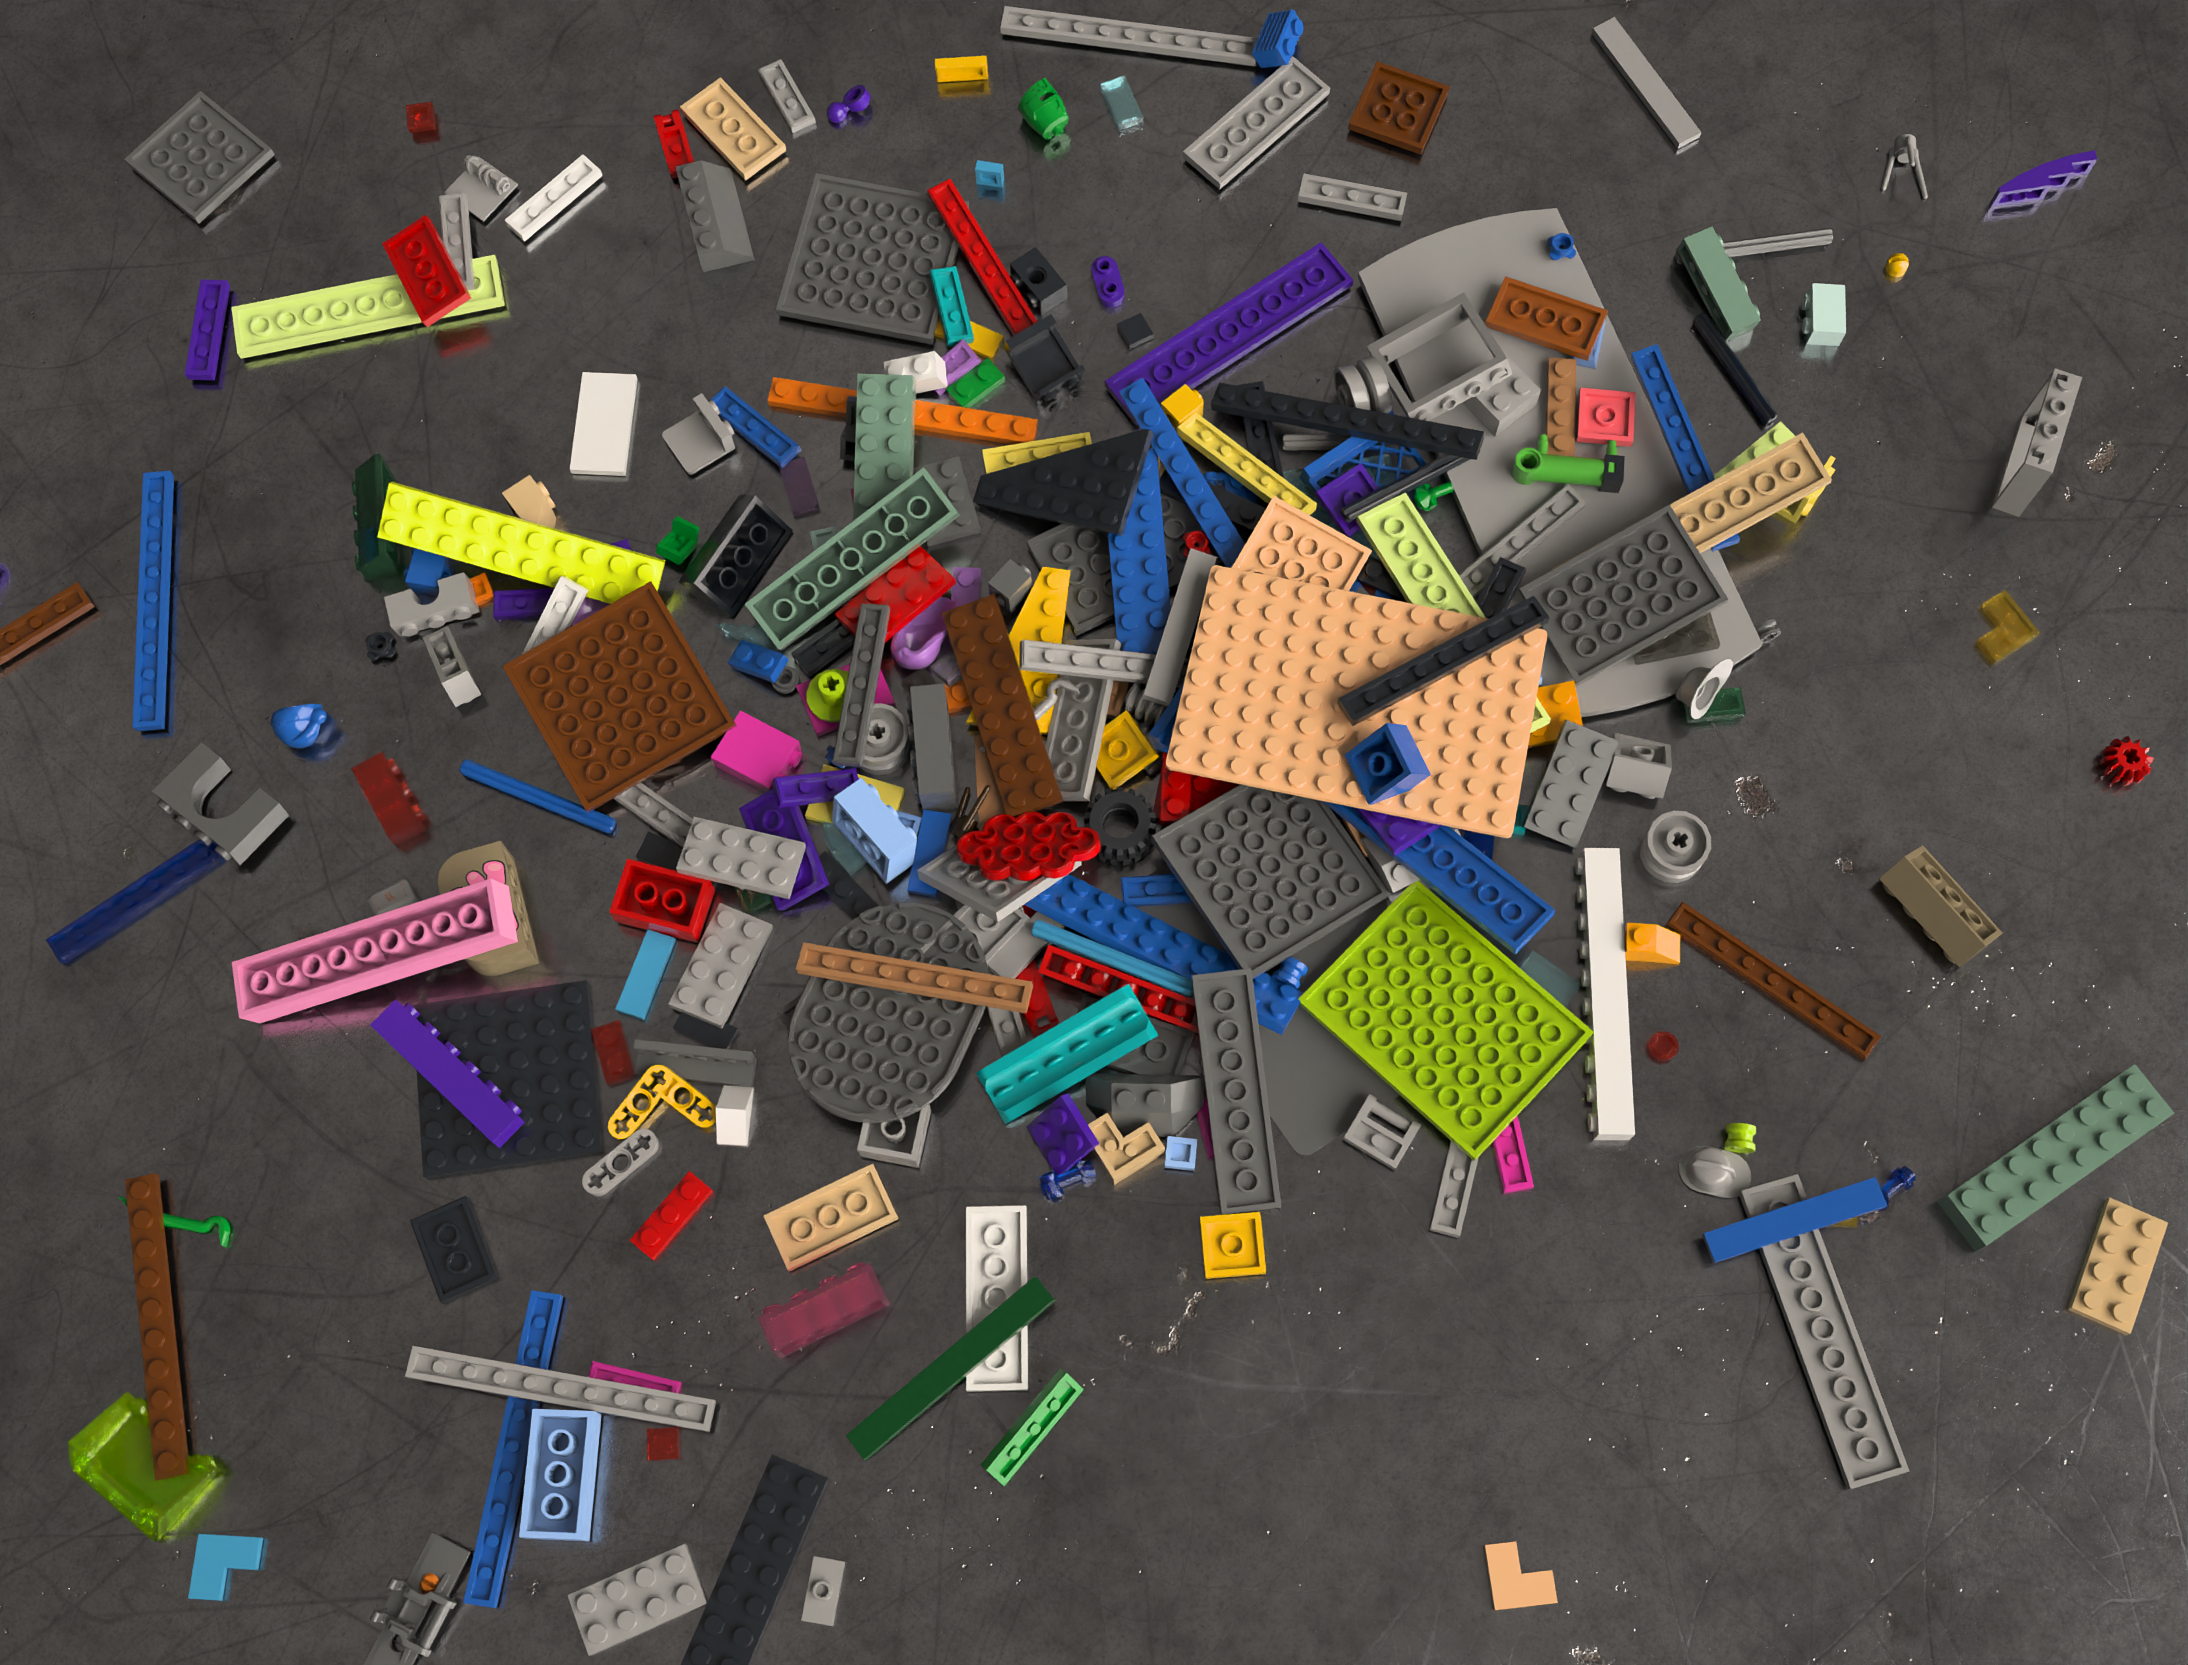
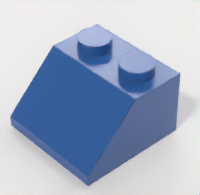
[1344,723,1431,805]

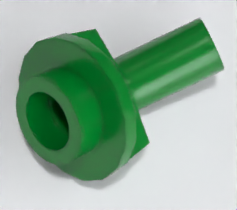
[1413,482,1454,511]

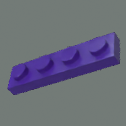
[185,280,230,380]

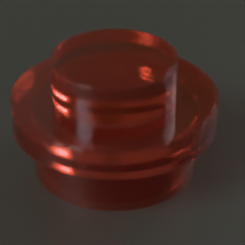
[1648,1031,1679,1061]

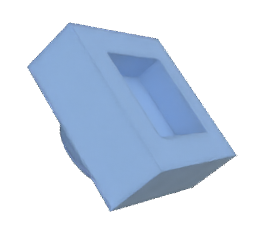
[1165,1136,1197,1171]

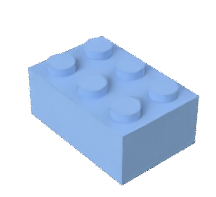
[832,778,917,884]

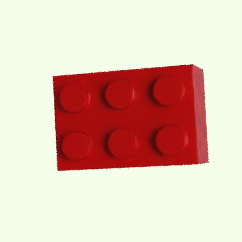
[609,858,715,943]

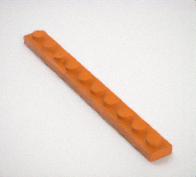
[767,377,1038,445]

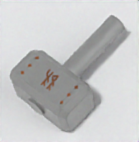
[367,879,419,916]

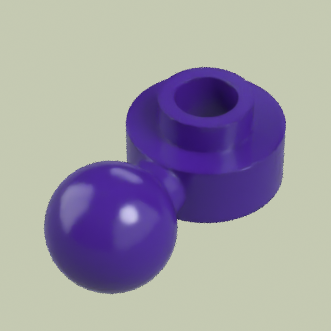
[826,85,871,123]

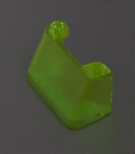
[68,1392,216,1542]

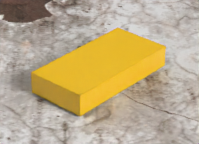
[935,56,988,82]

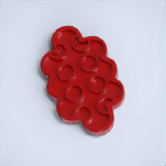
[956,811,1101,881]

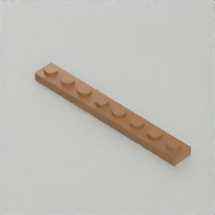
[796,942,1033,1013]

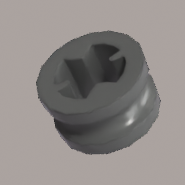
[1755,619,1781,644]

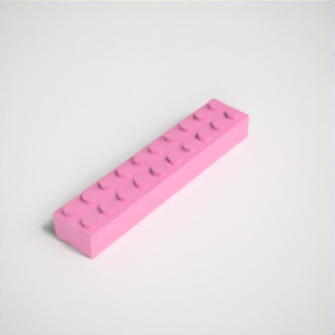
[232,879,518,1023]

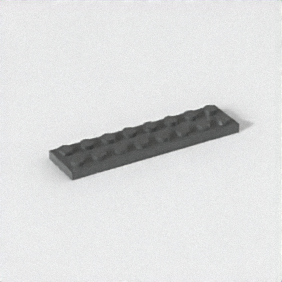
[1191,968,1281,1215]

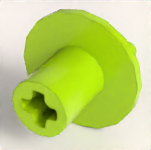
[806,669,849,723]

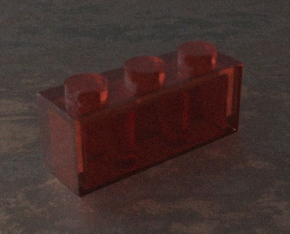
[351,752,427,847]

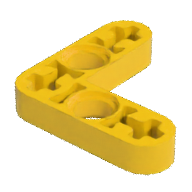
[608,1065,717,1139]

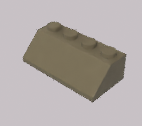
[1879,845,2002,967]

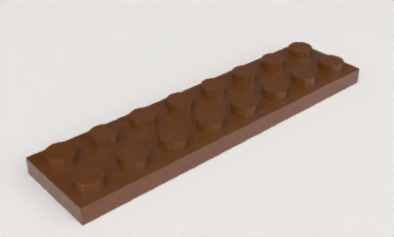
[942,594,1064,818]

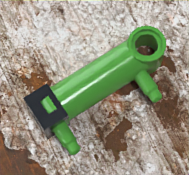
[1511,434,1625,493]

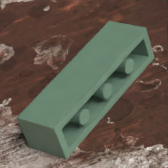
[1677,227,1761,341]

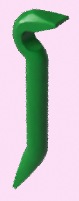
[118,1196,230,1247]

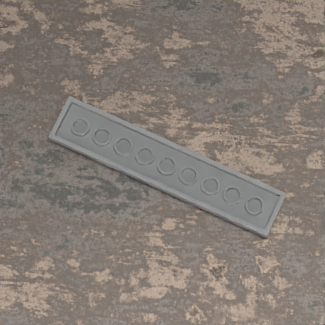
[1739,1174,1909,1490]

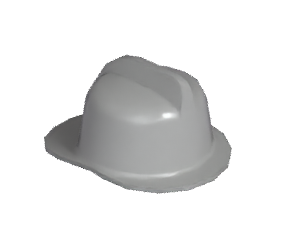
[1676,658,1733,719]
[1679,1146,1751,1199]

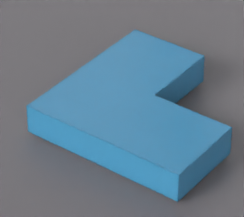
[188,1534,263,1601]

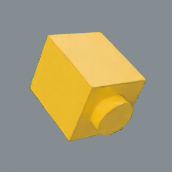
[1161,384,1204,432]

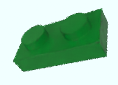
[946,358,1005,408]

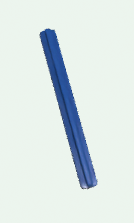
[459,759,616,834]

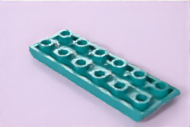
[976,984,1159,1124]

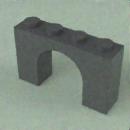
[152,742,289,865]

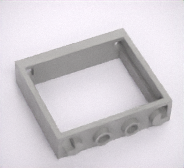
[1367,292,1513,421]
[1992,368,2082,517]

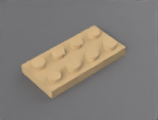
[680,77,786,180]
[764,1164,898,1272]
[2067,1198,2168,1335]

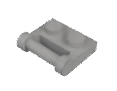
[1343,1094,1421,1170]

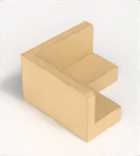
[1088,1113,1165,1185]

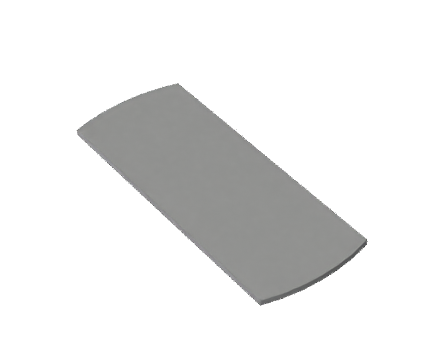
[1358,208,1762,717]

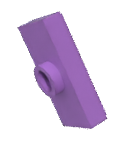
[935,339,981,396]

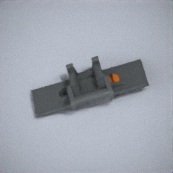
[363,1532,471,1665]

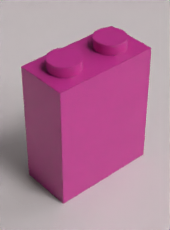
[711,711,802,793]

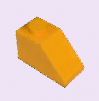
[1624,923,1680,964]

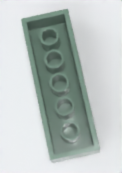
[853,374,916,521]

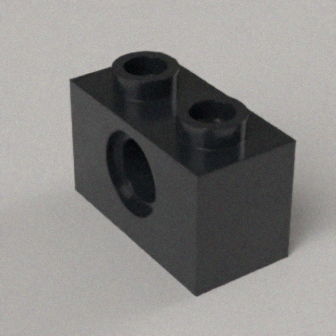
[1010,247,1068,315]

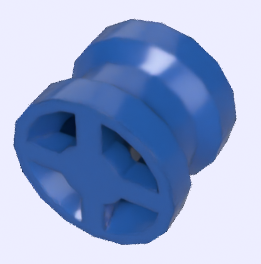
[1272,956,1308,990]

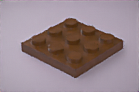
[1348,61,1450,155]

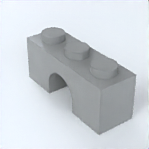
[384,572,480,637]

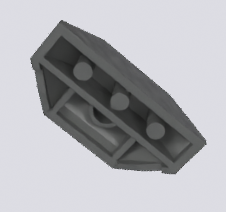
[1086,1073,1204,1137]

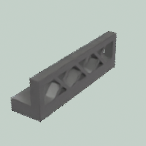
[634,1039,757,1087]

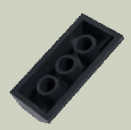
[678,495,793,617]

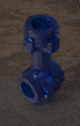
[1039,1160,1096,1200]
[1873,1166,1916,1213]

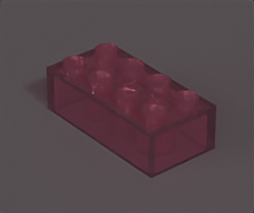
[757,1262,890,1359]

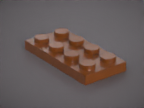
[1485,276,1608,361]

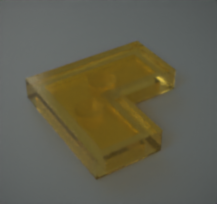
[1976,590,2040,664]

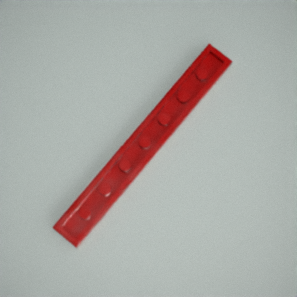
[927,179,1038,336]

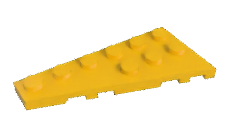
[966,567,1070,735]

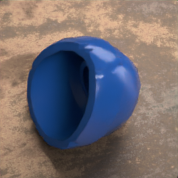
[270,704,327,749]

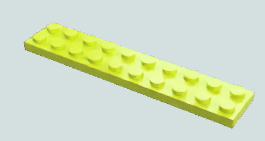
[377,482,666,604]

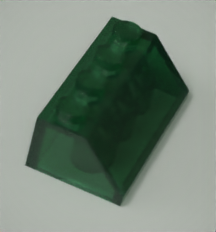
[352,453,400,581]

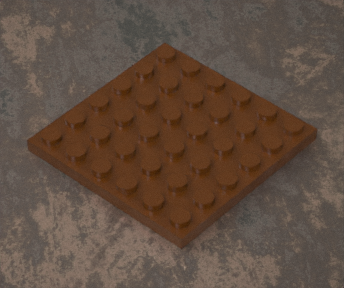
[502,581,736,813]

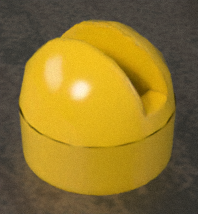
[1885,253,1909,277]

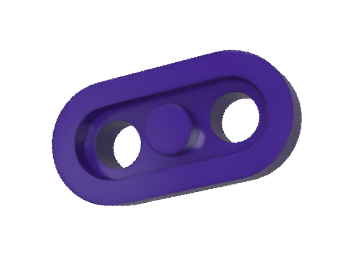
[1091,256,1124,308]

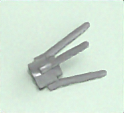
[1881,134,1928,199]

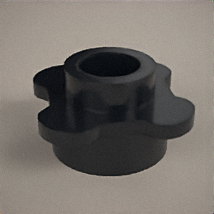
[365,632,395,661]

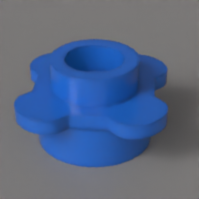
[1547,233,1576,261]

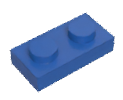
[727,640,789,683]

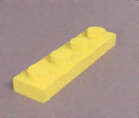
[982,432,1092,474]

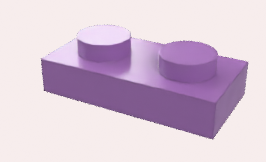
[951,567,982,606]

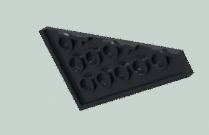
[973,429,1154,536]

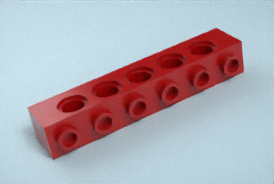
[1038,945,1198,1034]

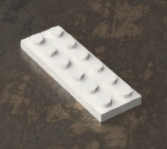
[966,1206,1028,1392]

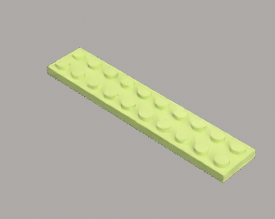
[231,255,505,359]
[1356,493,1551,733]

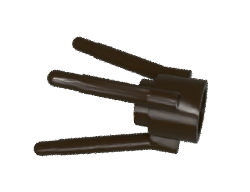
[950,785,990,839]

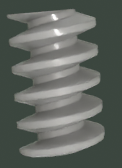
[1122,683,1167,726]

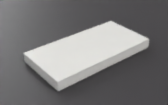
[570,372,638,476]

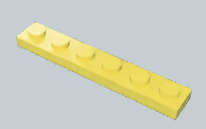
[1177,413,1317,516]

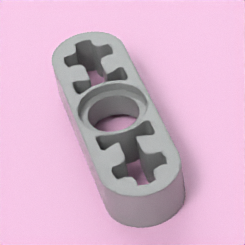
[582,1129,659,1197]

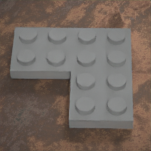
[917,845,1082,922]

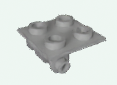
[444,155,518,222]

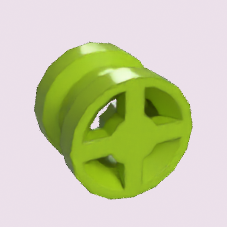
[1724,1123,1756,1153]

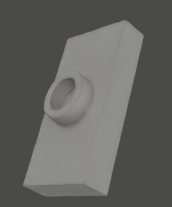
[801,1556,845,1626]

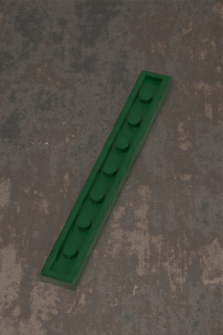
[846,1276,1056,1460]

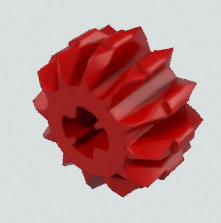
[2099,736,2154,786]

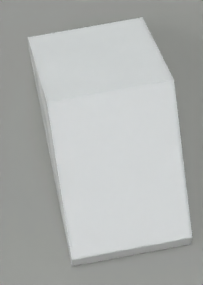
[716,1085,754,1146]

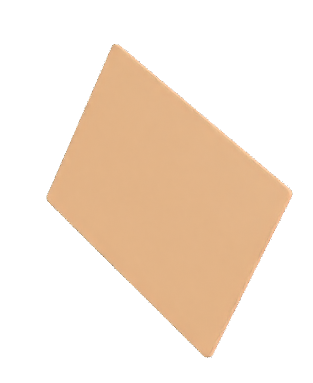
[1166,565,1547,838]

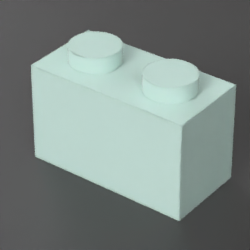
[1802,283,1846,346]

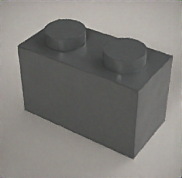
[988,559,1032,621]

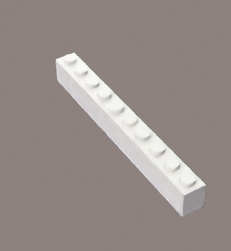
[1575,848,1635,1140]

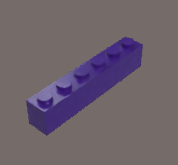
[370,999,525,1148]

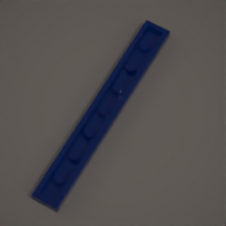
[46,839,224,965]

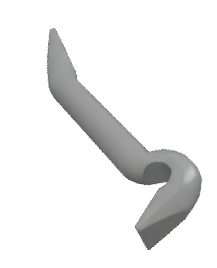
[980,678,1079,752]

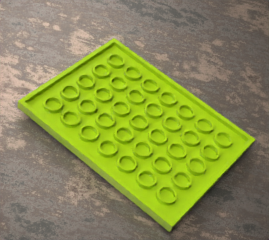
[1298,881,1594,1161]

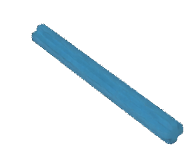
[1031,920,1193,998]

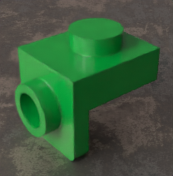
[656,516,699,565]

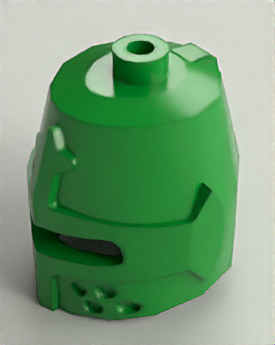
[1018,78,1069,140]

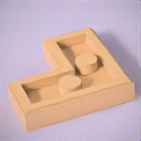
[1484,1542,1558,1610]

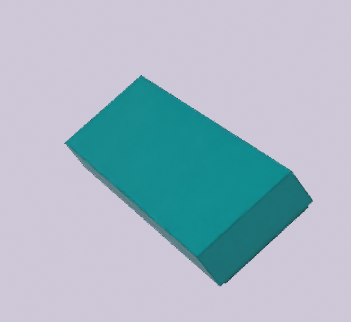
[929,266,974,347]

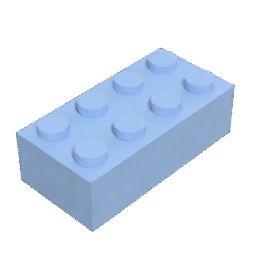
[519,1409,601,1541]

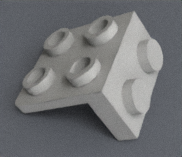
[662,393,735,474]

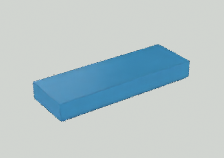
[615,929,676,1020]

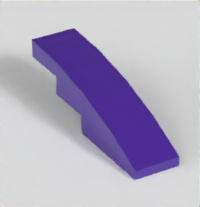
[1990,150,2098,207]

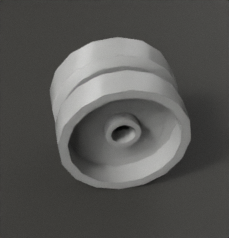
[1333,355,1393,413]
[860,703,912,775]
[1640,811,1711,883]

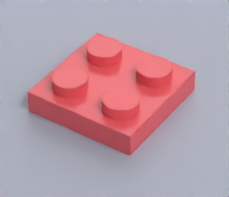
[1576,388,1636,447]

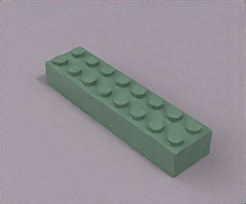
[745,467,960,650]
[1937,1064,2174,1251]

